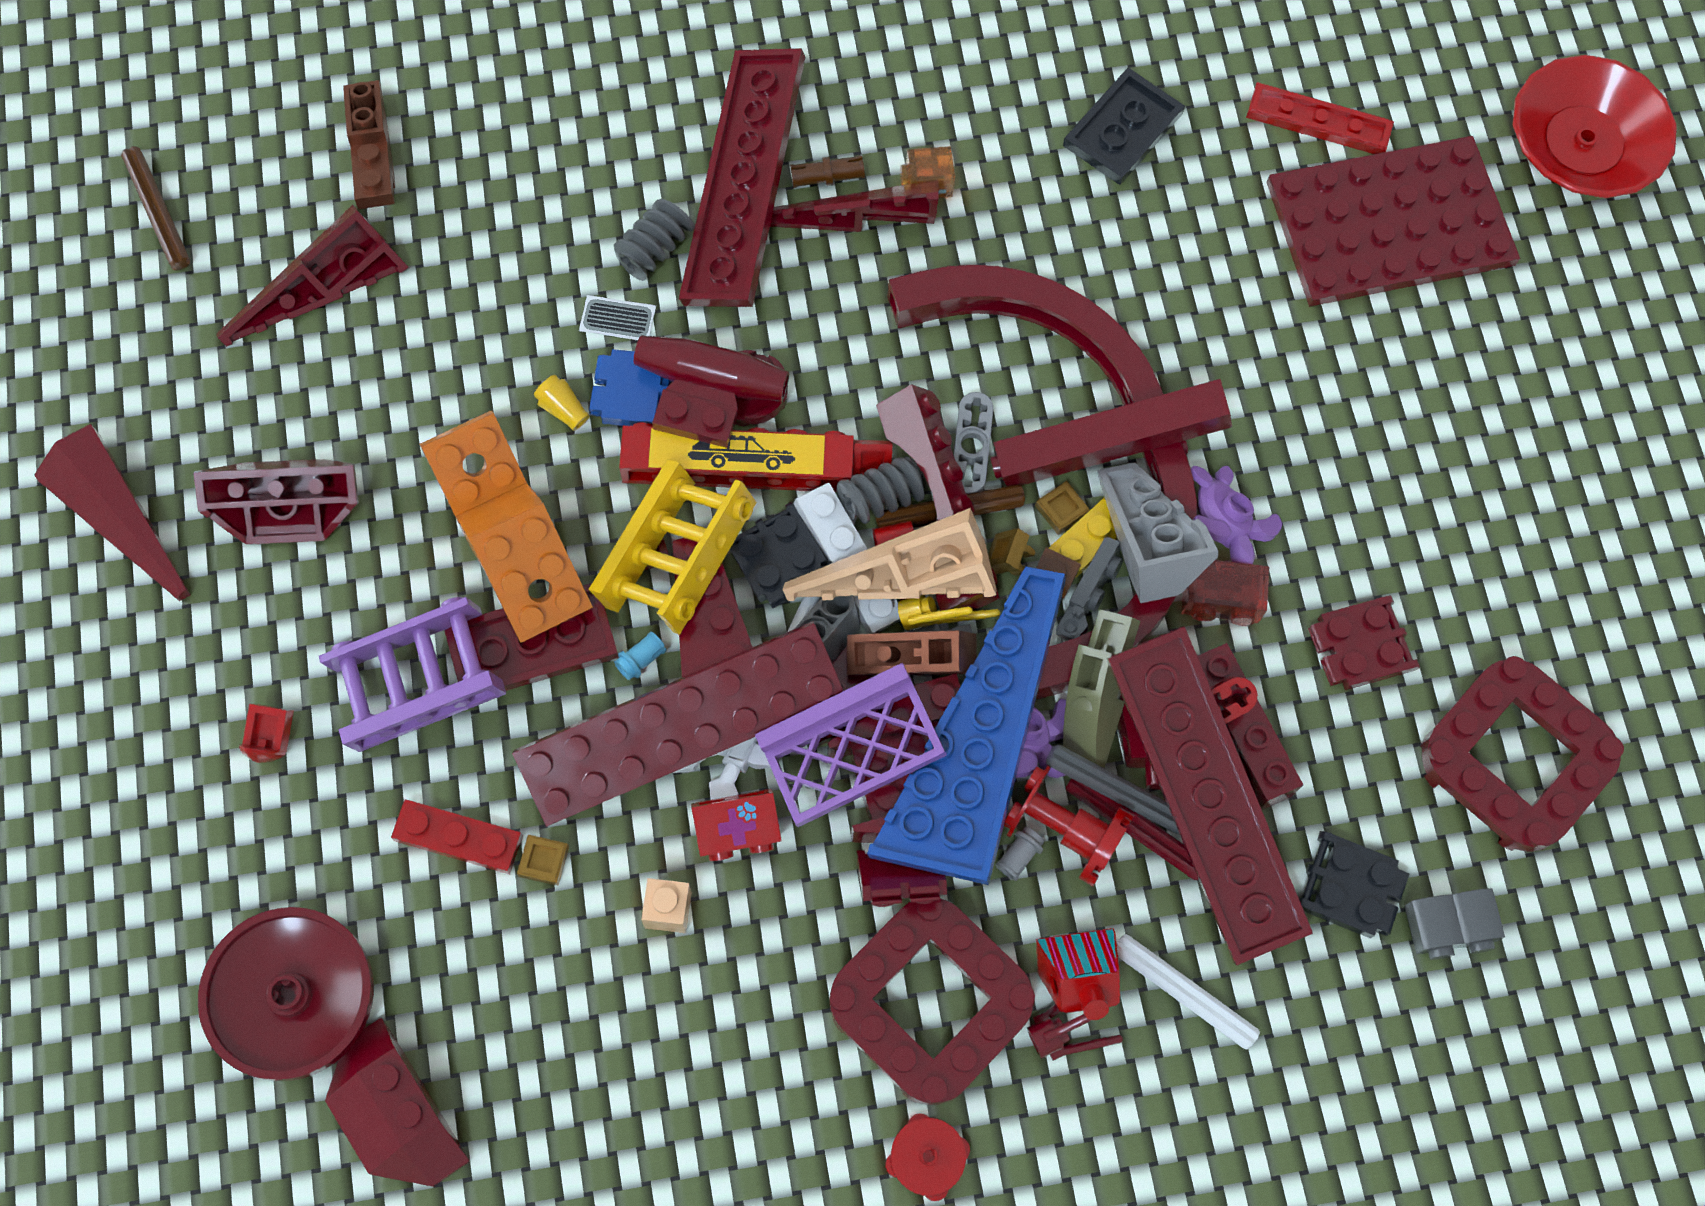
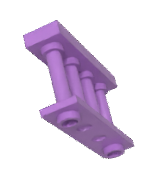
[319,597,506,752]

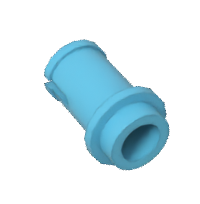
[614,632,667,680]

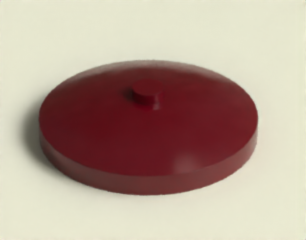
[198,907,374,1081]

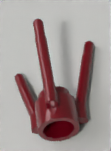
[1027,1004,1123,1061]

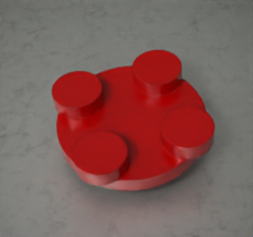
[885,1113,970,1202]

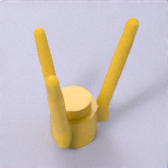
[898,595,1001,631]

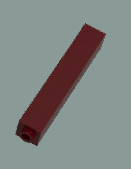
[990,379,1232,486]

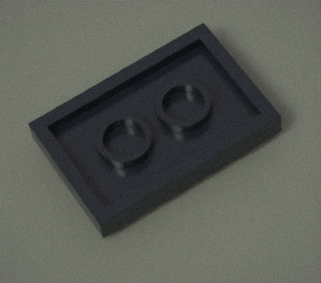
[1063,67,1185,185]

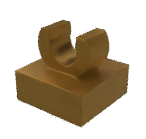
[988,528,1035,576]

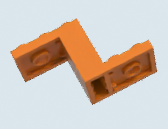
[419,411,593,643]

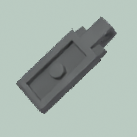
[1056,537,1123,641]

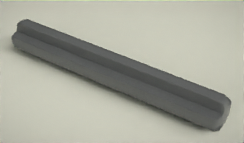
[1046,745,1179,834]

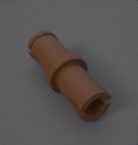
[790,155,865,188]

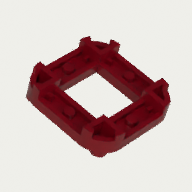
[1420,656,1624,852]
[830,898,1035,1105]

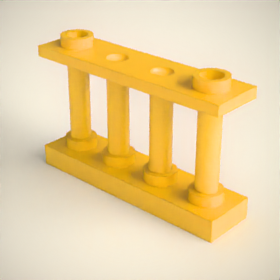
[589,459,757,635]

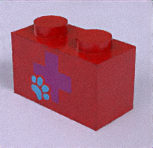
[691,789,782,861]

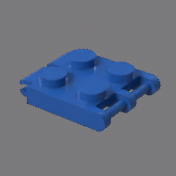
[589,349,671,426]

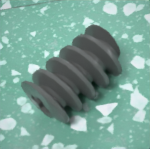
[614,199,694,281]
[837,456,924,524]

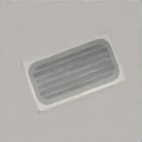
[579,295,656,340]

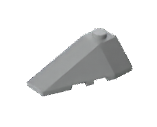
[1097,462,1218,603]

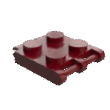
[1308,595,1420,690]
[856,850,947,907]

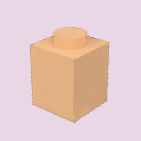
[641,878,692,933]

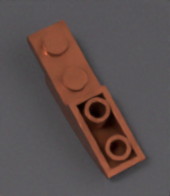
[343,80,396,210]

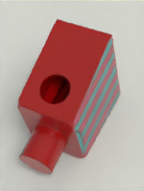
[1036,928,1120,1020]

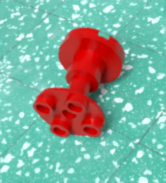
[1004,765,1134,887]

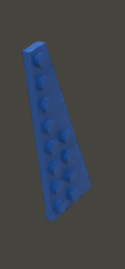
[867,566,1066,885]

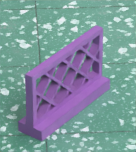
[755,663,947,827]

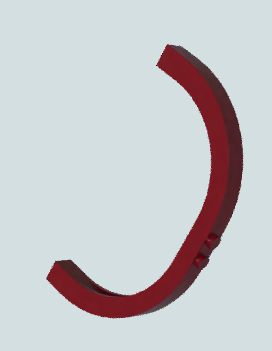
[887,265,1197,700]

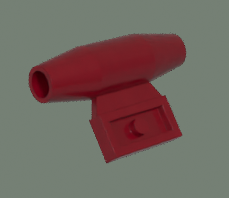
[633,335,789,448]

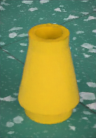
[534,375,590,431]

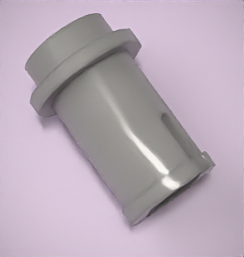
[995,827,1045,881]

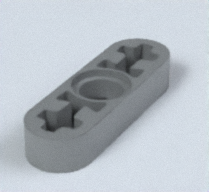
[953,392,993,494]

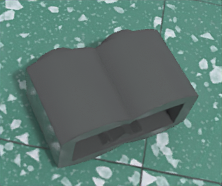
[1405,888,1505,960]

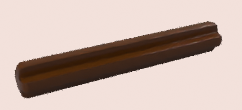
[121,146,191,271]
[875,484,1025,528]

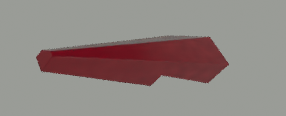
[217,205,409,347]
[34,424,191,601]

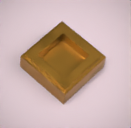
[1035,481,1090,535]
[517,834,569,886]

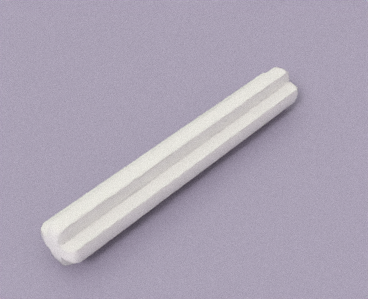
[1116,934,1260,1049]

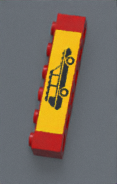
[619,422,854,492]

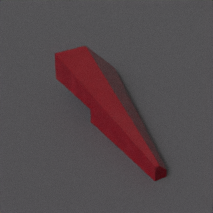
[770,179,939,232]

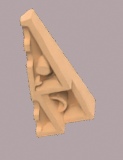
[783,508,997,601]

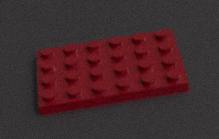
[1266,136,1521,307]

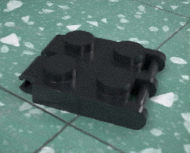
[729,502,828,609]
[1299,831,1410,938]

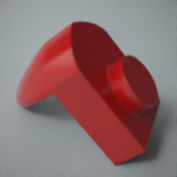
[239,704,294,763]

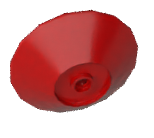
[1513,55,1677,198]

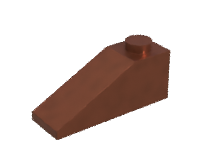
[847,630,977,675]

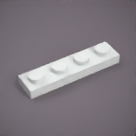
[793,483,900,634]

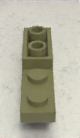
[1063,609,1141,768]

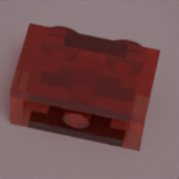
[1181,560,1269,626]

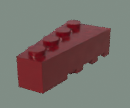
[672,538,753,677]

